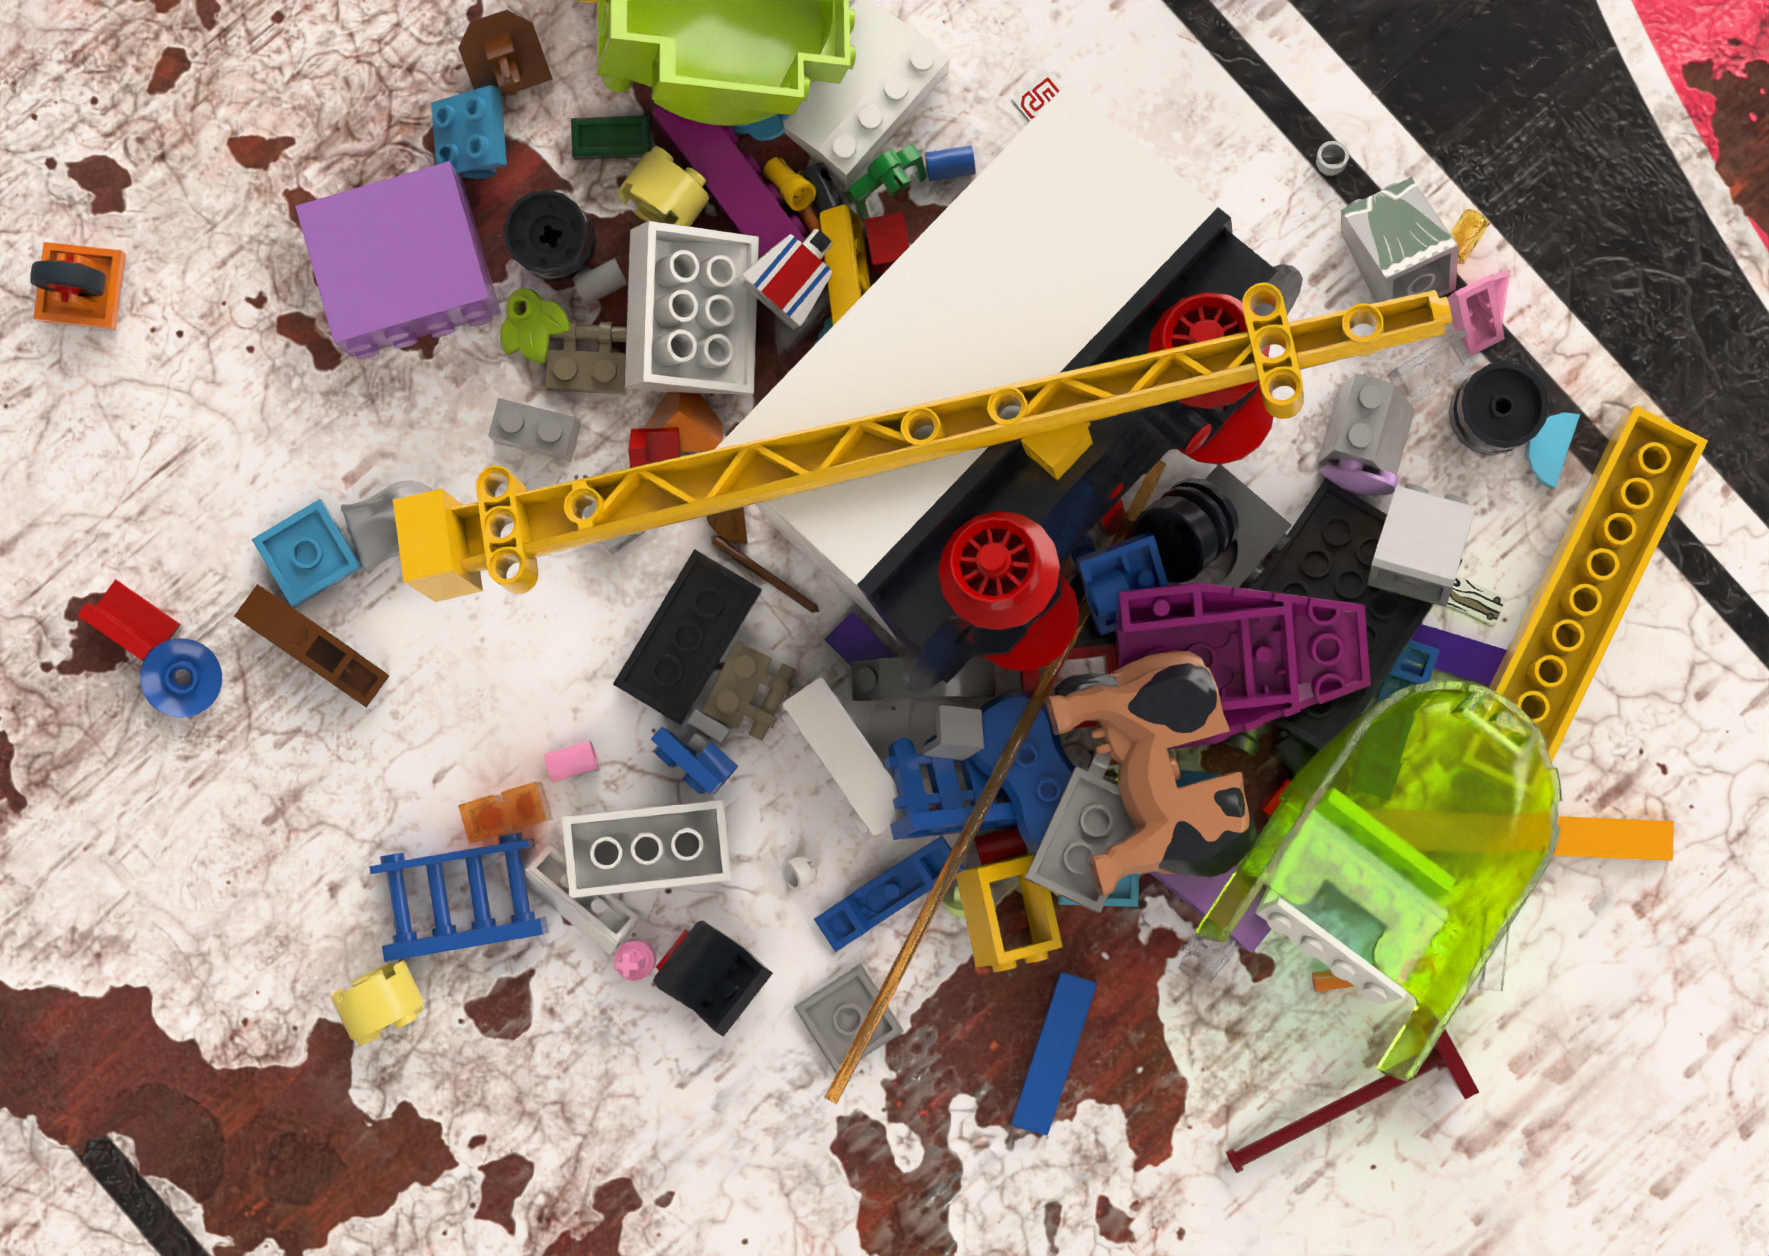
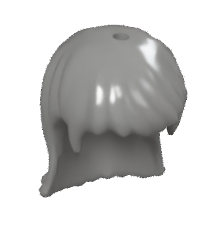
[341,481,432,573]

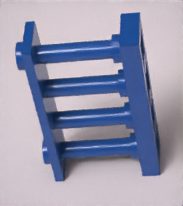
[369,832,549,962]

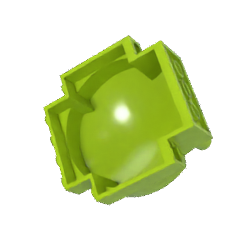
[597,0,856,126]

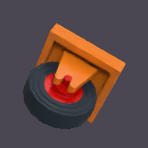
[30,242,126,330]

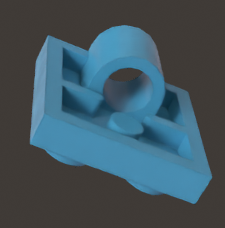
[431,85,507,179]

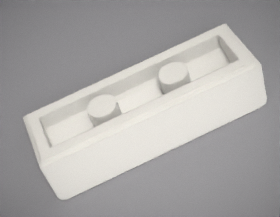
[524,843,641,955]

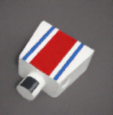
[736,229,833,329]

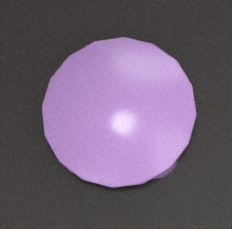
[1320,458,1400,496]

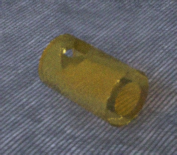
[1450,209,1490,264]

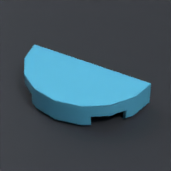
[1525,412,1580,490]

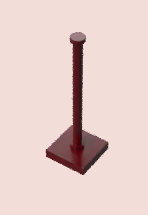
[1226,1008,1480,1173]

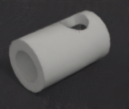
[573,258,628,305]

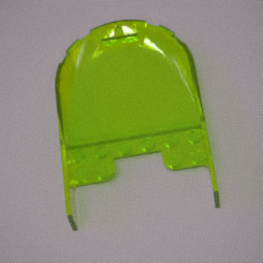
[1195,680,1563,1082]

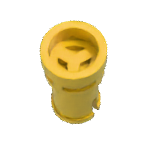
[763,157,816,211]

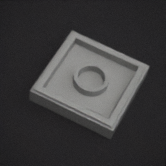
[794,963,904,1075]

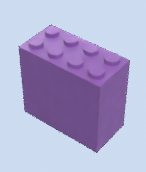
[295,161,501,359]

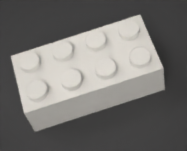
[780,676,903,837]
[562,800,732,898]

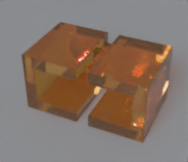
[458,782,553,844]

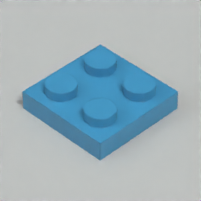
[251,499,362,608]

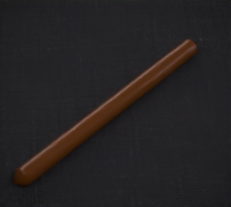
[711,536,819,613]

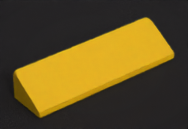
[820,204,871,326]

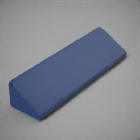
[1010,970,1097,1136]

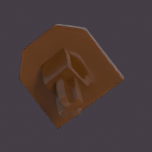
[458,9,553,96]

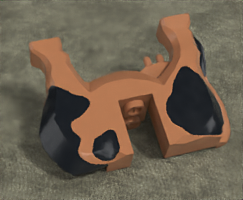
[1044,650,1258,896]

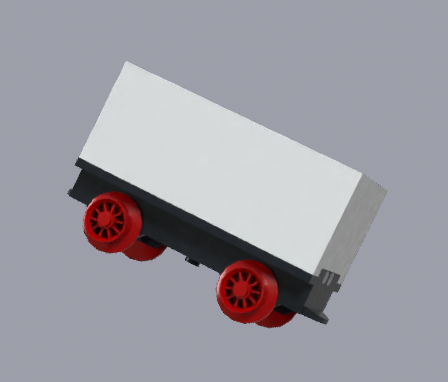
[715,84,1303,693]

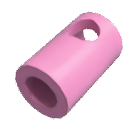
[544,741,599,782]

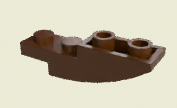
[234,584,390,708]

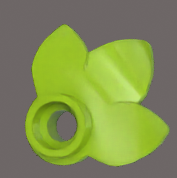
[500,288,571,364]

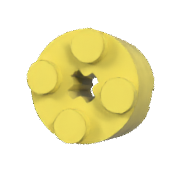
[617,146,709,227]
[330,959,425,1046]

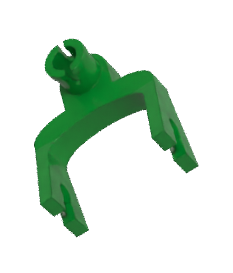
[843,144,927,222]

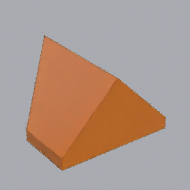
[644,392,723,452]

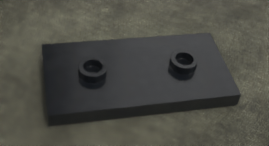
[613,549,763,725]

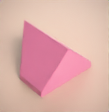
[1447,270,1510,356]

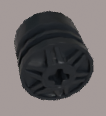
[504,189,596,282]
[1132,478,1239,583]

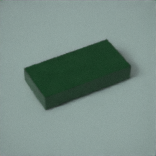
[571,115,651,160]

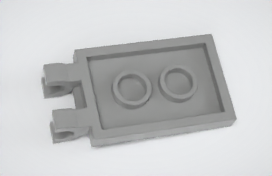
[1024,751,1135,913]

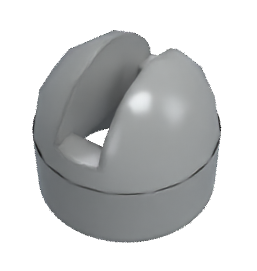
[1316,141,1349,176]

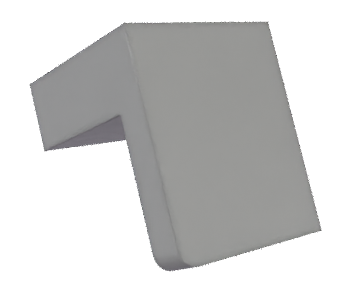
[923,705,984,760]

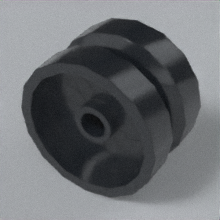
[1448,361,1549,456]

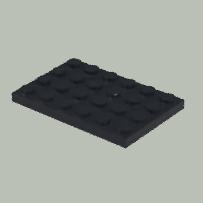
[1251,478,1463,760]

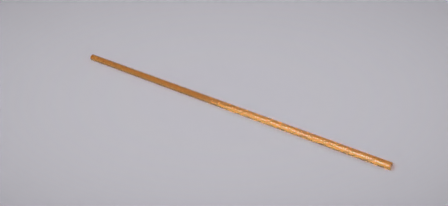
[824,460,1166,1105]

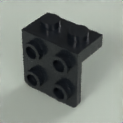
[653,920,773,1037]

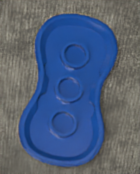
[970,691,1076,853]

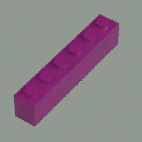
[651,106,825,263]

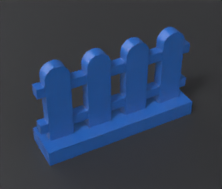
[884,734,1017,840]

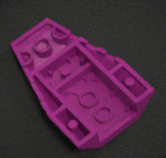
[1115,582,1371,750]

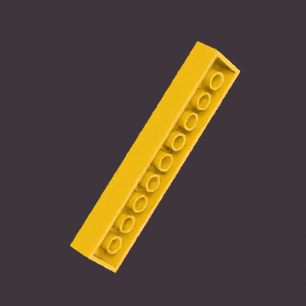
[1452,405,1708,799]

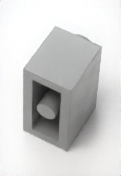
[488,398,581,462]

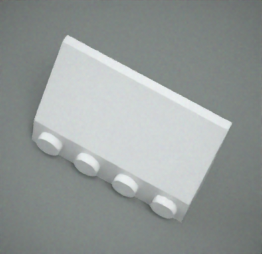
[782,0,950,187]
[625,221,759,395]

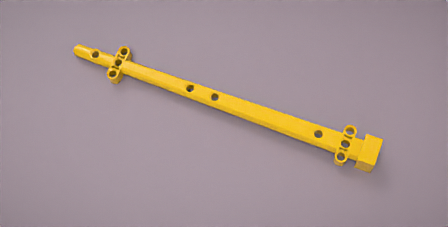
[393,283,1452,602]

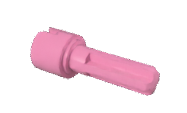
[614,940,657,981]

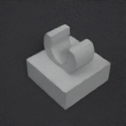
[687,709,732,753]

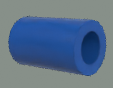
[925,145,976,182]

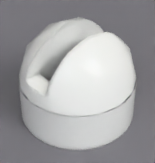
[782,856,817,891]

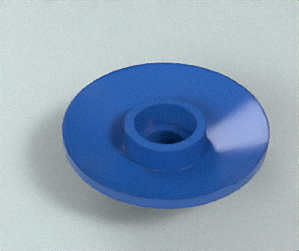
[140,638,222,718]

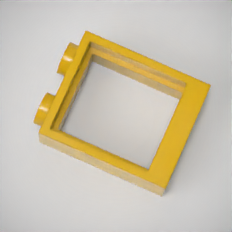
[956,854,1063,972]

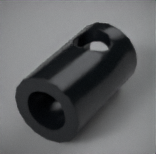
[799,162,844,218]

